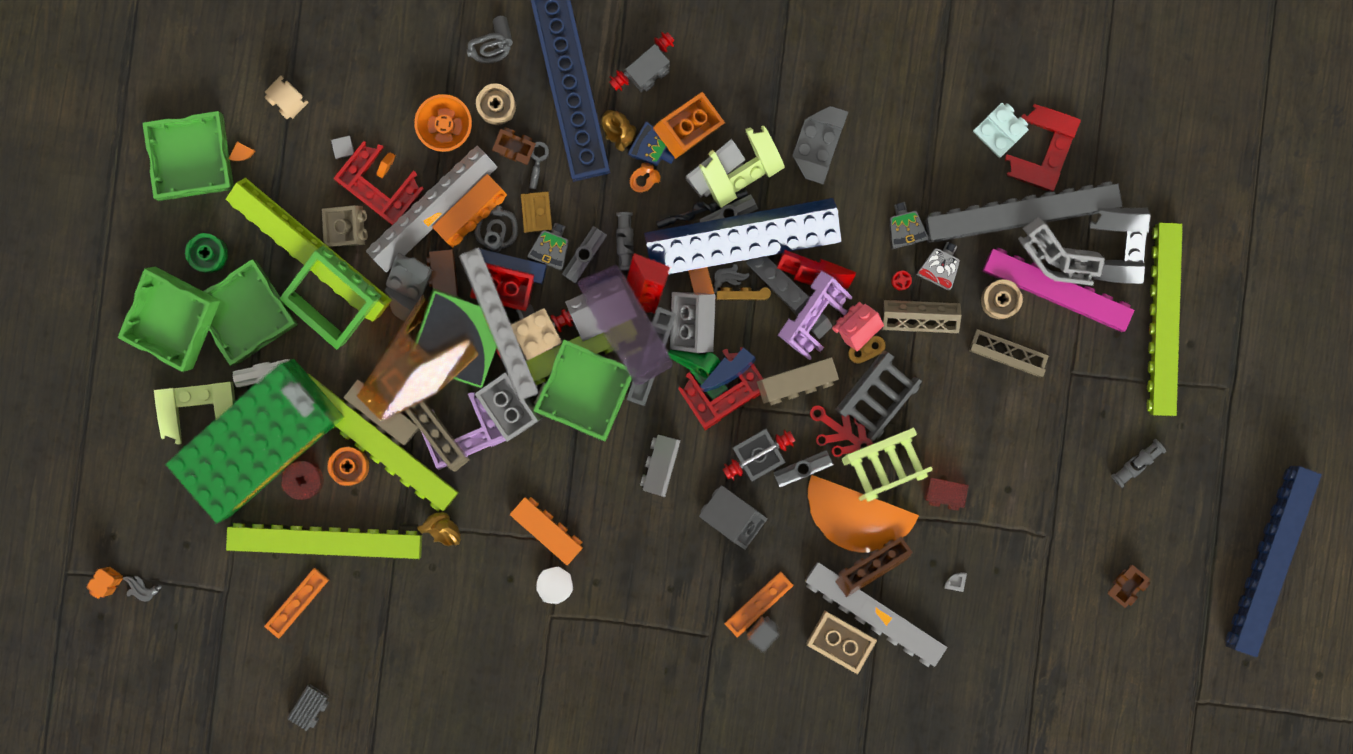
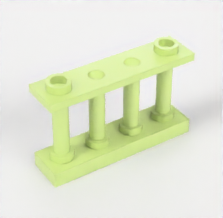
[842,428,933,502]

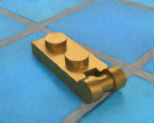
[717,287,771,300]

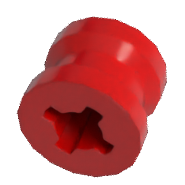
[891,271,912,291]

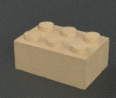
[806,610,877,674]

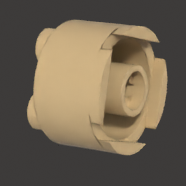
[265,75,309,119]
[476,84,516,125]
[981,280,1023,319]

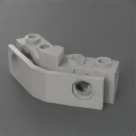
[1018,217,1105,285]

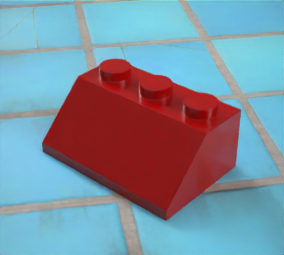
[625,254,671,314]
[470,263,534,311]

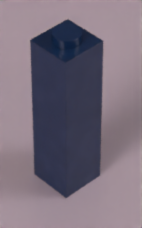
[479,249,547,285]

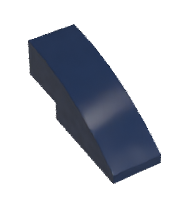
[700,348,756,392]

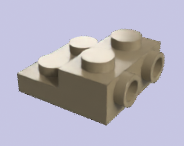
[322,206,368,247]

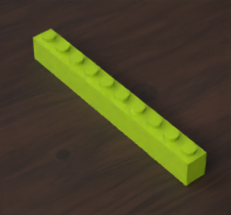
[226,178,392,322]
[1147,223,1182,416]
[308,374,459,511]
[226,523,422,559]

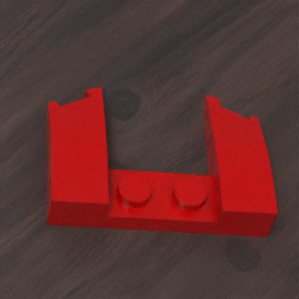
[1005,104,1081,192]
[333,141,424,225]
[678,347,763,430]

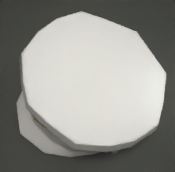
[536,567,573,604]

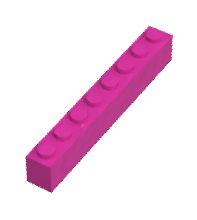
[982,248,1134,332]

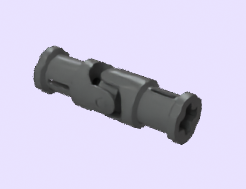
[616,212,634,271]
[1111,439,1166,488]

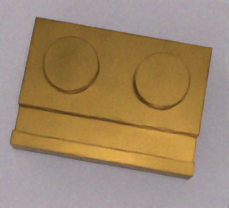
[521,192,552,233]

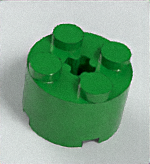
[185,233,228,273]

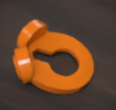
[630,163,660,192]

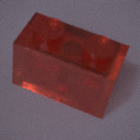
[925,478,969,511]

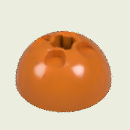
[414,94,472,152]

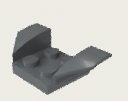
[792,106,848,184]
[385,253,433,324]

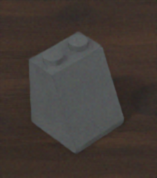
[699,485,767,549]

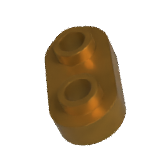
[848,336,885,364]

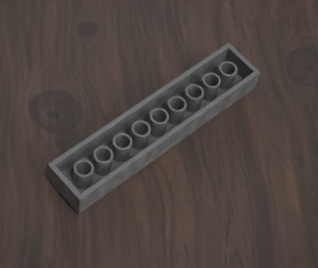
[924,182,1122,244]

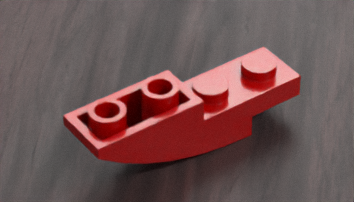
[777,250,856,289]

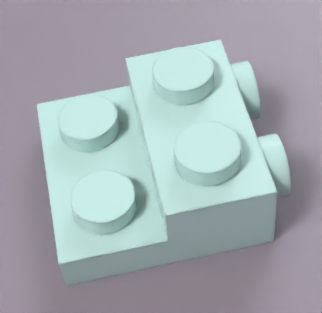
[973,103,1029,158]

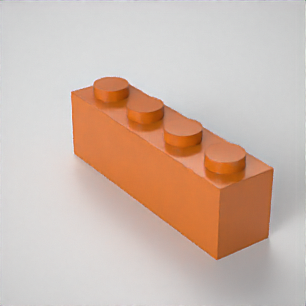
[432,174,507,248]
[509,497,583,565]

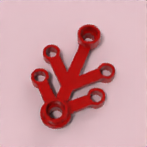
[810,406,873,457]

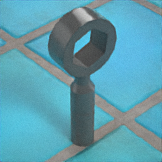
[529,142,549,190]

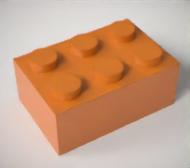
[653,92,725,159]

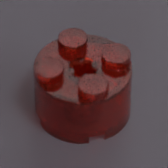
[282,461,324,500]

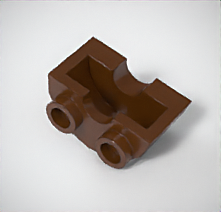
[492,127,536,165]
[1107,564,1150,608]

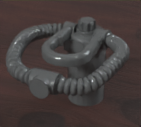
[466,16,513,64]
[475,206,518,253]

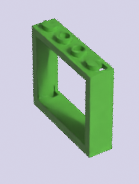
[279,245,381,350]

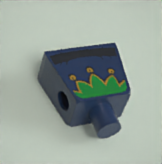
[628,122,675,166]

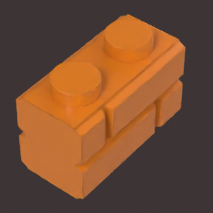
[87,567,123,599]

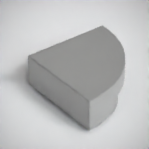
[944,572,967,592]

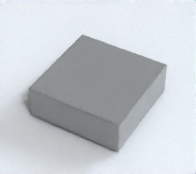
[331,136,354,159]

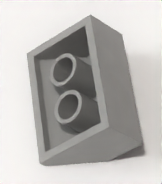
[686,139,746,198]
[565,278,635,341]
[670,292,715,353]
[475,372,543,442]
[640,435,680,497]

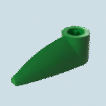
[665,350,721,378]

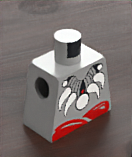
[916,242,960,291]

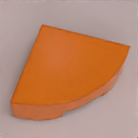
[229,142,255,161]
[377,152,396,178]

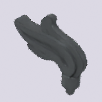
[713,264,749,293]
[123,576,162,602]

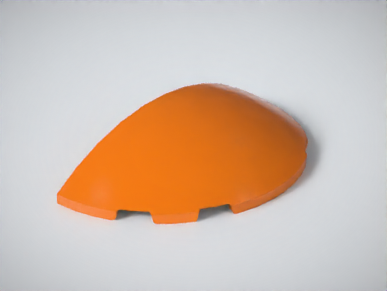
[808,475,919,553]

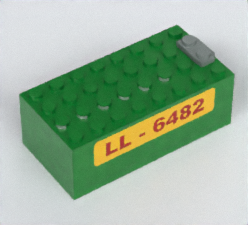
[166,359,344,523]

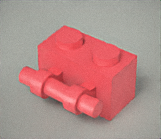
[832,302,884,351]

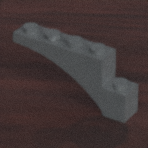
[746,256,833,339]
[627,307,676,406]

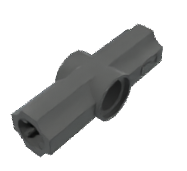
[699,194,758,222]
[562,226,607,283]
[773,450,833,487]

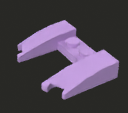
[778,271,852,360]
[422,393,506,470]

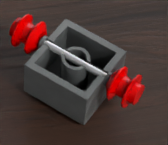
[609,32,674,92]
[723,429,795,481]

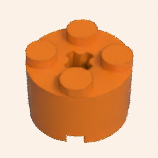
[328,447,369,486]

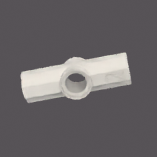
[233,359,290,387]

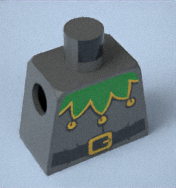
[889,202,929,250]
[528,223,569,271]

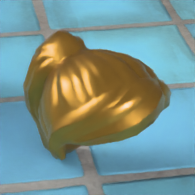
[601,110,637,151]
[417,512,461,546]

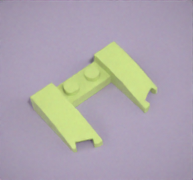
[699,126,785,208]
[154,382,235,444]

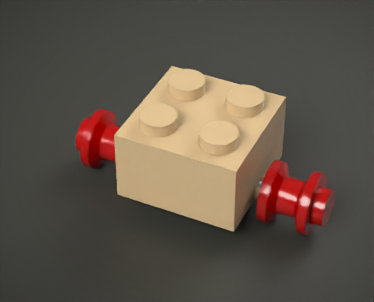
[496,308,573,360]

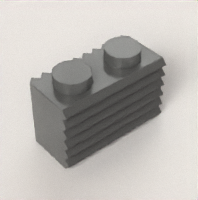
[287,684,329,731]

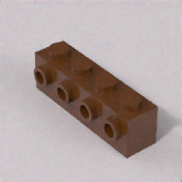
[835,537,913,598]

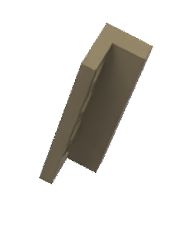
[882,300,961,333]
[969,329,1049,377]

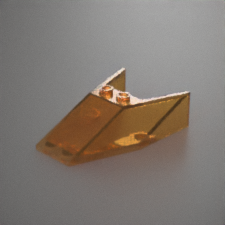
[357,295,479,421]

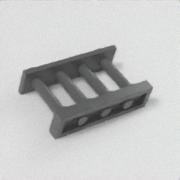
[835,350,922,441]

